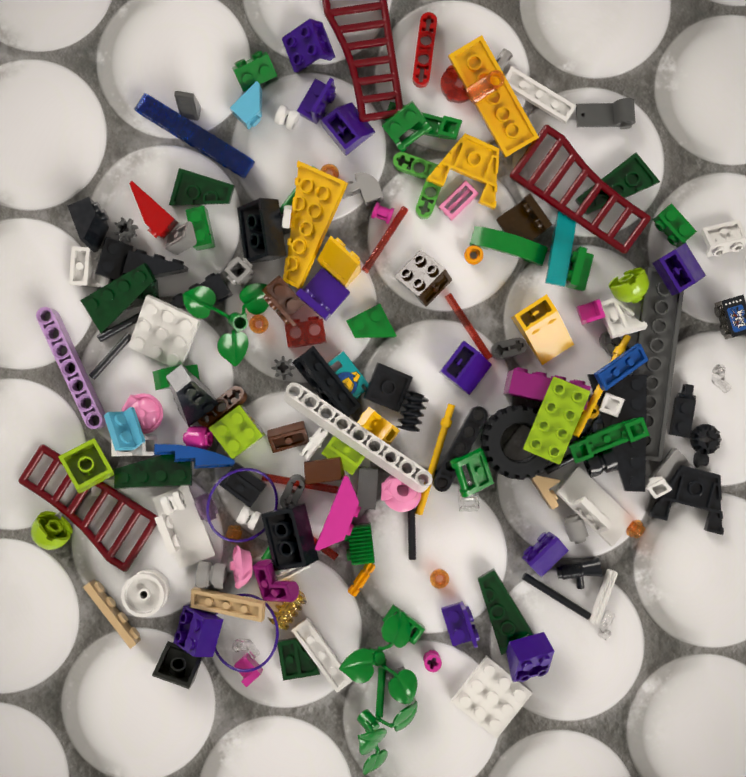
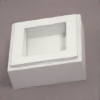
[282,205,292,229]
[598,392,625,418]

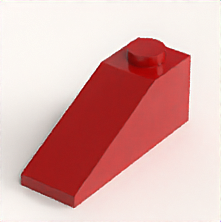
[129,181,178,239]

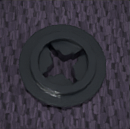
[690,424,722,455]

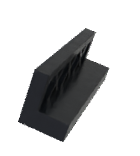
[292,346,361,417]

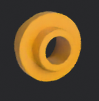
[464,245,483,265]

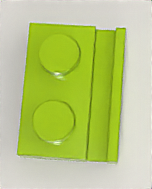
[321,436,365,476]

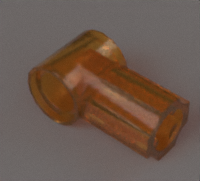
[465,70,505,105]

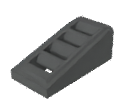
[174,91,201,121]

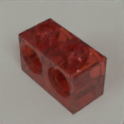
[284,316,327,348]

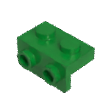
[232,51,277,92]
[566,247,594,291]

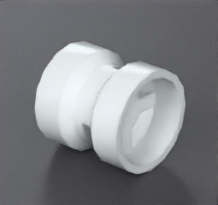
[274,105,300,130]
[160,490,186,516]
[236,505,262,530]

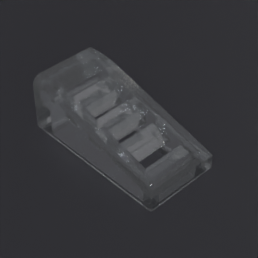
[457,471,480,512]

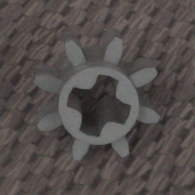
[113,217,138,242]
[271,356,296,380]

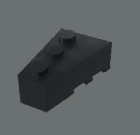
[166,364,219,427]

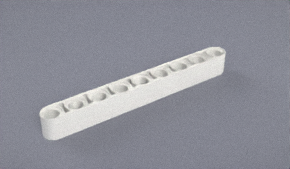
[284,382,433,492]

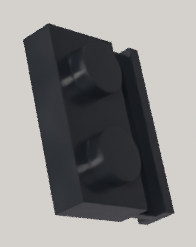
[95,237,134,280]
[219,462,267,507]

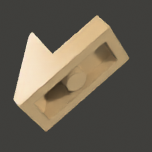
[530,475,561,510]

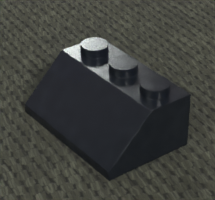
[237,198,286,263]
[261,503,319,571]

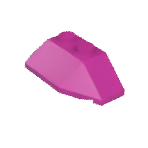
[315,474,361,551]

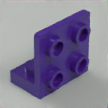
[282,19,335,73]
[297,77,336,124]
[296,268,350,321]
[441,601,480,648]

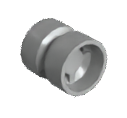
[195,561,227,589]

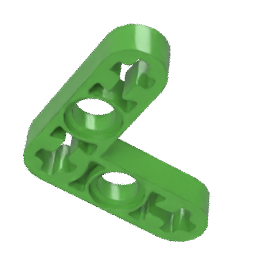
[393,152,441,219]

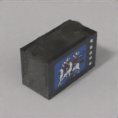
[714,294,746,339]

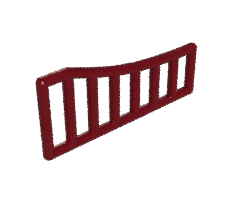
[322,0,404,122]
[509,125,651,254]
[18,444,158,572]

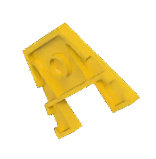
[426,133,499,210]

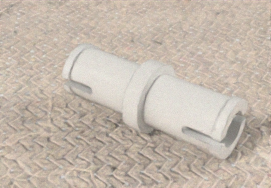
[299,426,329,461]

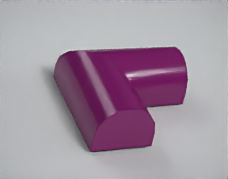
[252,559,299,602]

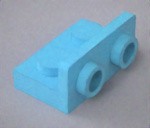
[104,407,145,451]

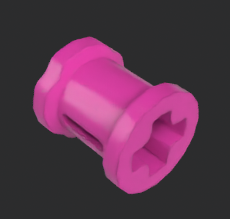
[371,202,395,224]
[423,650,442,672]

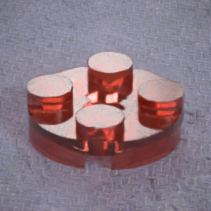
[440,65,471,103]

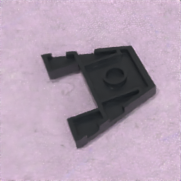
[648,465,724,535]

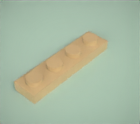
[83,579,141,649]
[190,587,266,622]

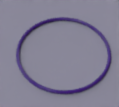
[206,468,278,543]
[215,593,279,672]

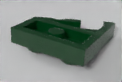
[277,638,320,681]

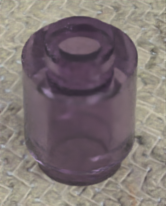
[194,492,219,522]

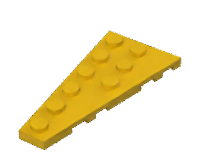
[283,161,348,289]

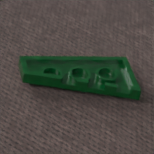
[575,152,660,215]
[80,263,156,333]
[114,454,192,489]
[478,568,534,655]

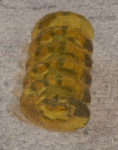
[267,590,307,630]

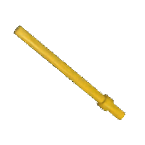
[573,335,631,437]
[415,403,455,515]

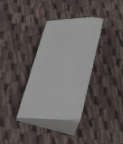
[165,221,197,255]
[648,448,688,483]

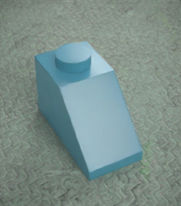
[230,81,262,129]

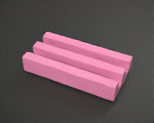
[438,180,479,221]

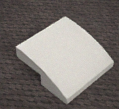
[69,247,112,288]

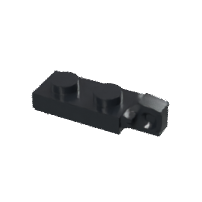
[669,384,696,438]

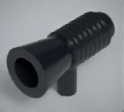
[556,557,602,589]

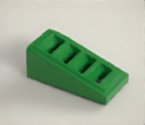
[382,604,425,645]

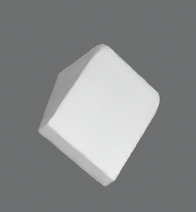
[645,476,672,499]

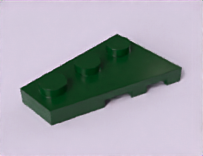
[169,168,235,205]

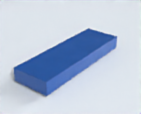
[594,344,648,391]

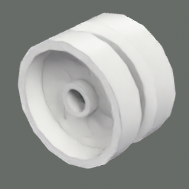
[121,569,170,617]

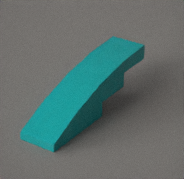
[545,211,576,287]

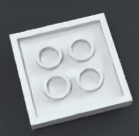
[128,294,201,367]
[451,655,533,738]

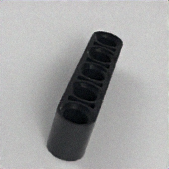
[433,406,488,492]

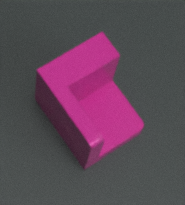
[576,299,605,325]
[234,652,263,687]

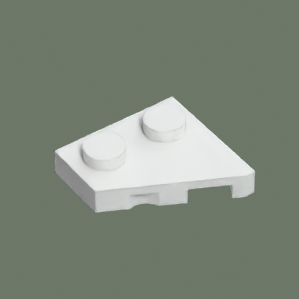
[601,298,648,339]

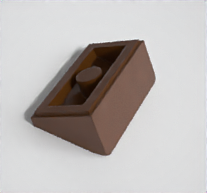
[267,421,309,453]
[304,457,345,484]

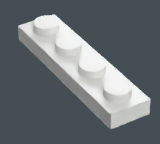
[505,67,576,124]
[291,618,352,693]

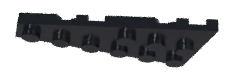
[587,374,647,492]

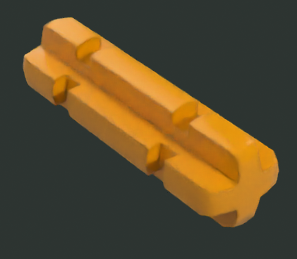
[348,563,375,597]

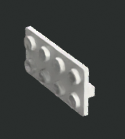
[556,466,633,546]
[152,486,216,569]

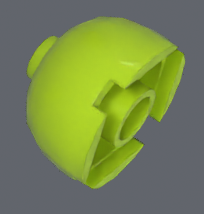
[608,267,649,304]
[31,511,73,550]

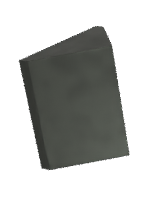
[152,641,203,689]

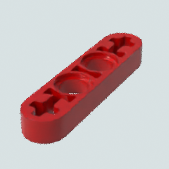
[412,12,437,88]

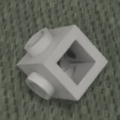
[225,256,254,286]

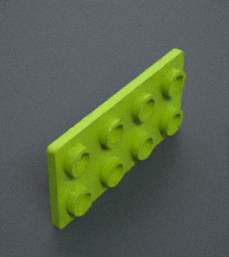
[523,377,590,464]

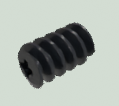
[396,390,429,432]

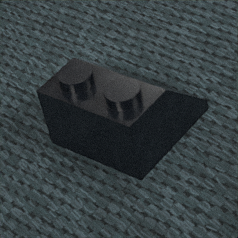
[68,197,109,253]

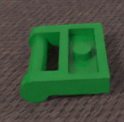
[382,101,433,152]
[450,448,494,497]

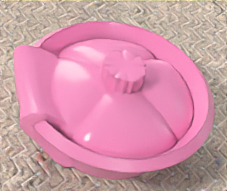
[122,393,163,434]
[381,475,421,512]
[230,545,253,589]

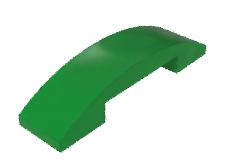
[384,101,462,140]
[470,226,548,266]
[568,417,650,464]

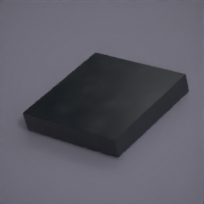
[363,362,413,412]

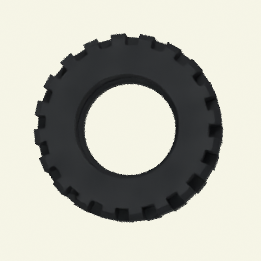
[480,405,552,480]

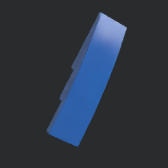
[154,444,235,469]

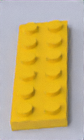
[448,35,539,158]

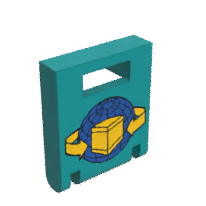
[328,351,369,399]

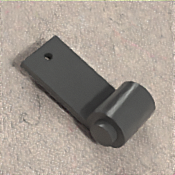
[576,98,636,129]

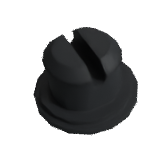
[693,451,709,468]

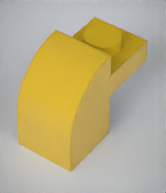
[357,407,400,445]

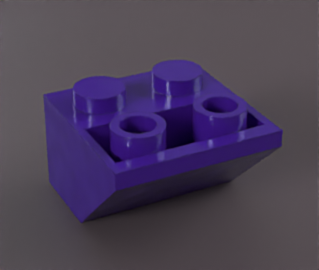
[321,102,375,156]
[652,243,706,296]
[439,341,492,395]
[522,532,569,577]
[173,606,223,657]
[506,632,555,683]

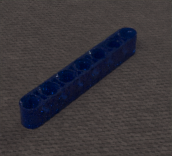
[134,93,255,179]

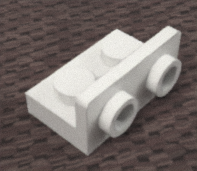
[701,220,746,257]

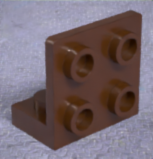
[262,275,304,327]

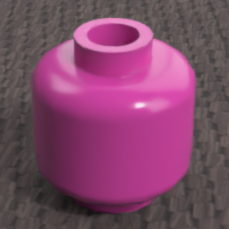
[183,426,213,450]

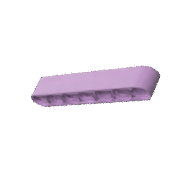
[36,307,106,429]

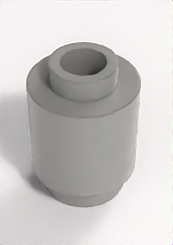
[564,514,589,544]

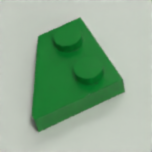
[346,304,397,338]

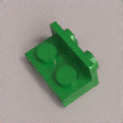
[652,203,697,248]

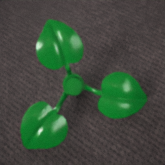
[183,283,269,367]
[339,611,417,704]
[357,700,418,776]

